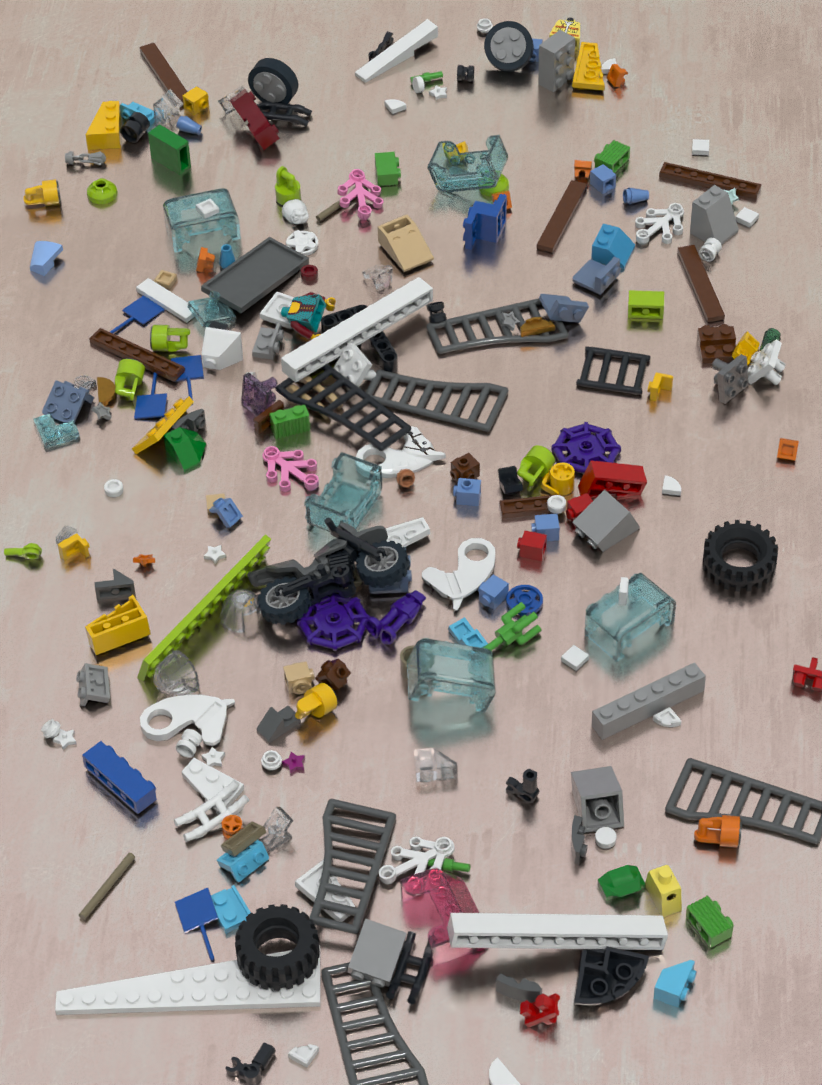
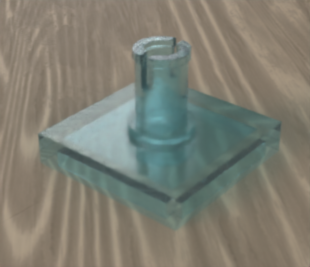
[187,291,236,328]

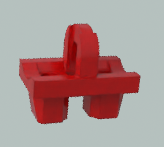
[793,657,822,692]
[520,993,560,1027]

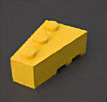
[86,101,121,150]
[85,595,151,655]

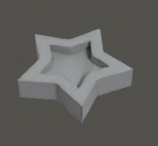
[500,311,520,331]
[91,402,112,420]

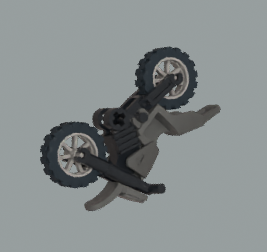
[247,518,410,625]

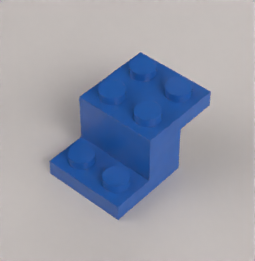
[463,194,507,250]

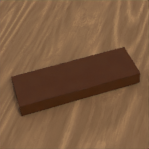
[499,495,554,519]

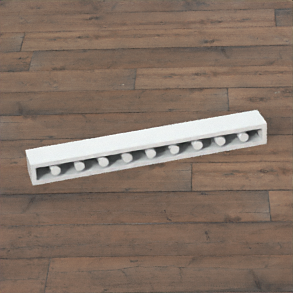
[281,277,433,383]
[447,913,668,950]

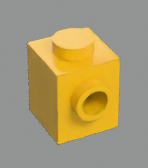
[182,86,209,115]

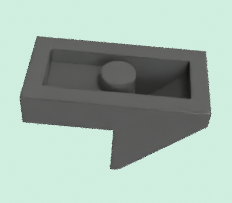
[94,569,136,600]
[256,705,301,743]

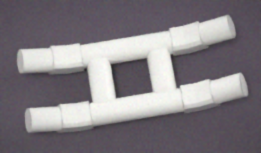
[174,780,249,842]

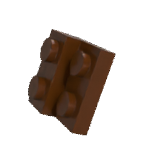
[697,324,736,364]

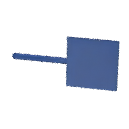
[110,295,165,333]
[171,355,204,400]
[134,372,167,419]
[175,888,218,960]

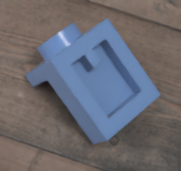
[209,498,243,528]

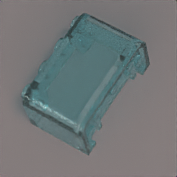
[427,135,508,193]
[163,188,241,253]
[304,452,382,532]
[585,573,676,662]
[407,638,496,713]

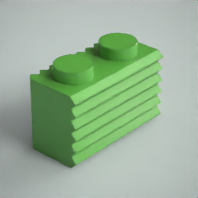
[594,140,630,173]
[375,152,401,187]
[269,405,310,439]
[686,895,734,948]

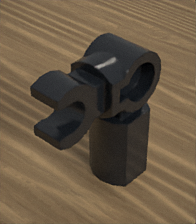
[506,769,540,803]
[225,1042,276,1085]

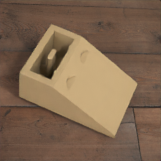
[377,214,434,272]

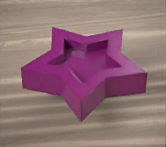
[282,752,305,774]

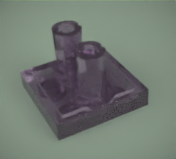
[241,372,278,417]

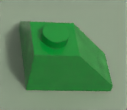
[164,427,207,472]

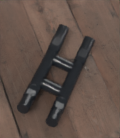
[257,101,312,127]
[386,931,437,1005]

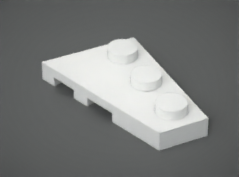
[295,860,355,922]

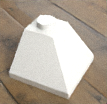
[201,327,243,370]

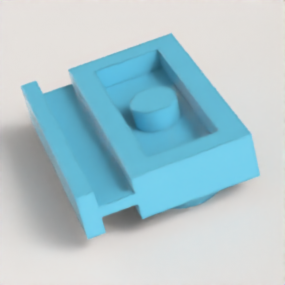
[211,885,251,934]

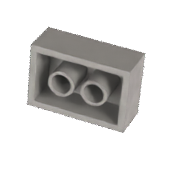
[538,30,575,92]

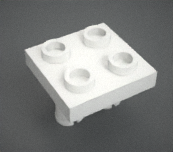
[748,339,786,385]
[334,342,376,391]

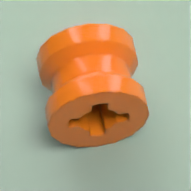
[222,815,243,840]

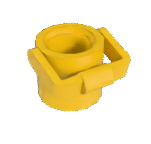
[541,463,575,496]

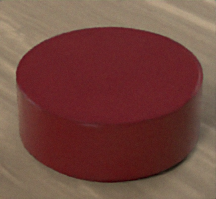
[300,265,318,281]

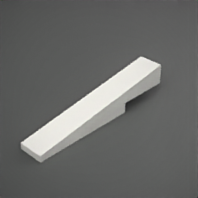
[355,19,438,83]

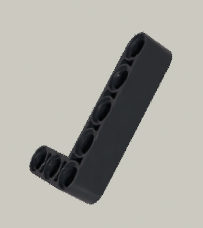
[321,305,398,373]

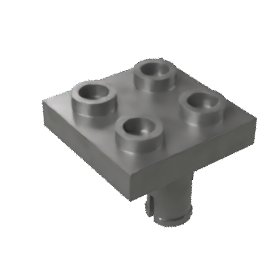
[712,354,749,404]

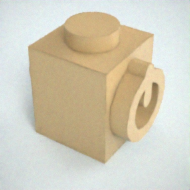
[283,661,315,694]

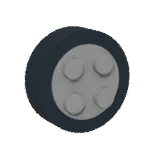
[484,21,534,72]
[248,58,299,104]

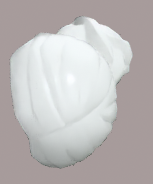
[282,199,309,224]

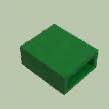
[148,124,191,175]

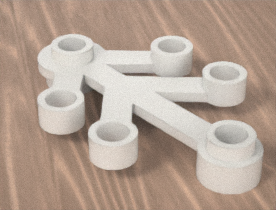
[635,203,684,245]
[379,837,455,890]

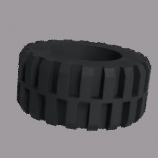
[235,904,320,991]

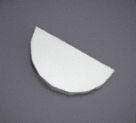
[489,1057,521,1085]

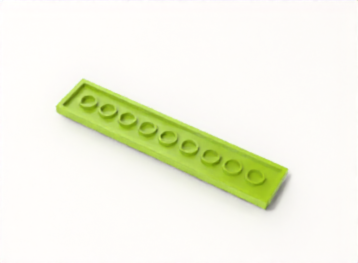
[137,534,271,682]

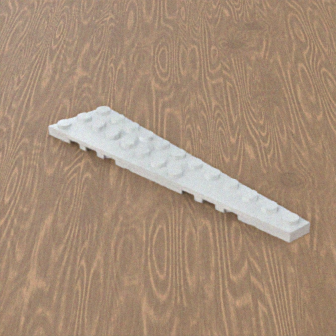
[55,945,320,1015]

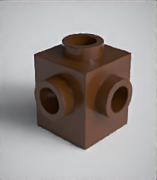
[450,452,480,482]
[315,659,351,691]

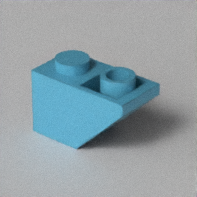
[653,960,697,1008]

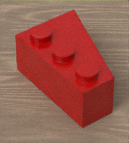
[578,461,647,499]

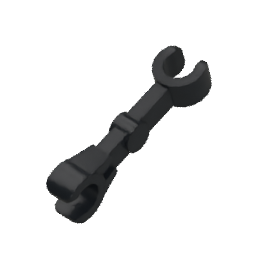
[368,31,394,60]

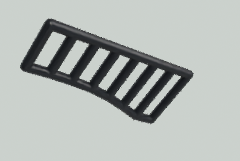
[275,364,411,451]

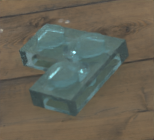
[33,414,80,448]

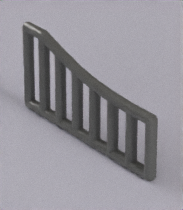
[426,298,568,354]
[366,370,509,432]
[665,758,822,844]
[309,799,396,934]
[321,962,429,1085]

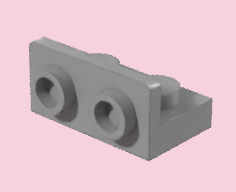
[252,323,284,360]
[76,663,110,706]

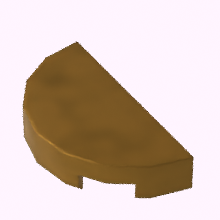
[520,317,555,337]
[97,377,116,406]

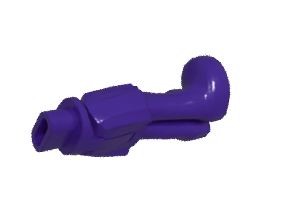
[365,590,426,645]

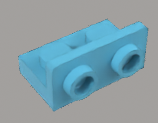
[120,102,159,126]
[217,840,269,882]

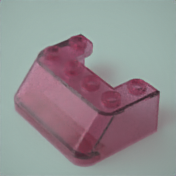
[400,869,484,966]

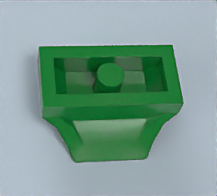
[598,865,645,901]

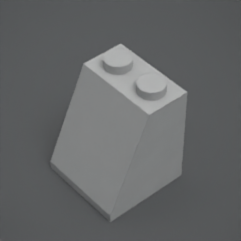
[690,185,739,245]
[572,490,640,552]
[571,766,624,833]
[347,918,407,988]

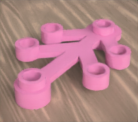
[337,169,384,220]
[262,446,319,492]

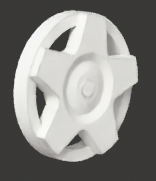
[286,230,318,256]

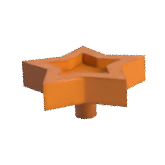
[133,554,155,567]

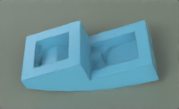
[448,617,488,655]

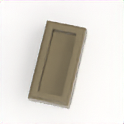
[220,821,267,857]

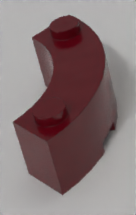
[229,89,280,150]

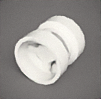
[699,238,722,262]
[175,729,202,758]

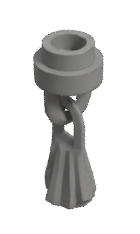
[65,151,106,165]

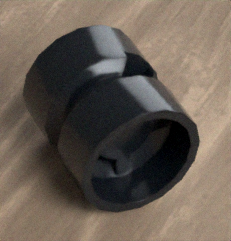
[120,112,150,143]

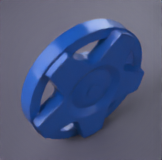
[506,585,543,616]

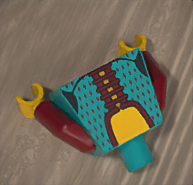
[281,292,336,340]

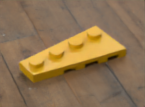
[572,42,605,91]
[132,396,194,454]

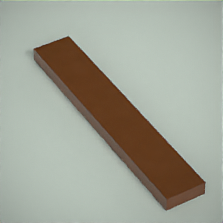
[139,43,187,106]
[659,162,762,199]
[537,180,587,253]
[677,245,725,323]
[89,328,185,382]

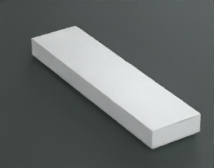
[136,278,199,323]

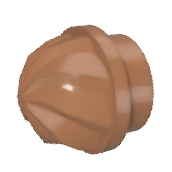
[396,469,415,487]

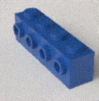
[82,741,157,814]

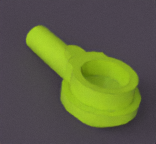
[4,543,42,559]

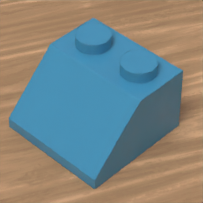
[591,224,635,269]

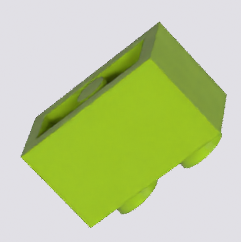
[628,290,664,319]

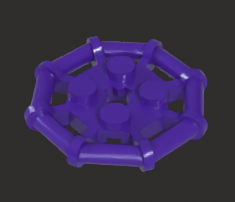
[551,422,621,474]
[297,593,370,651]

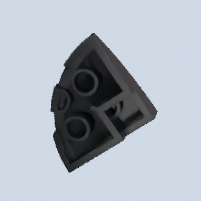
[573,946,649,1006]

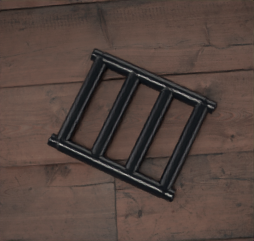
[576,346,651,395]

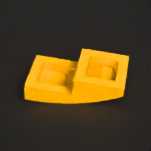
[732,331,760,366]

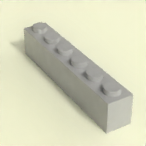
[591,662,706,740]

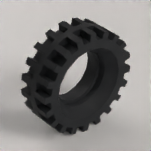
[703,520,778,592]

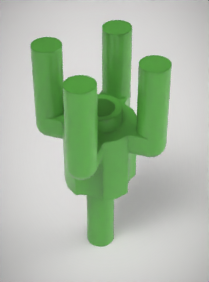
[480,602,542,656]

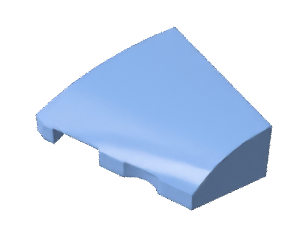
[30,241,63,276]

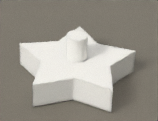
[429,86,447,100]
[204,545,226,564]
[53,729,76,750]
[201,747,225,767]

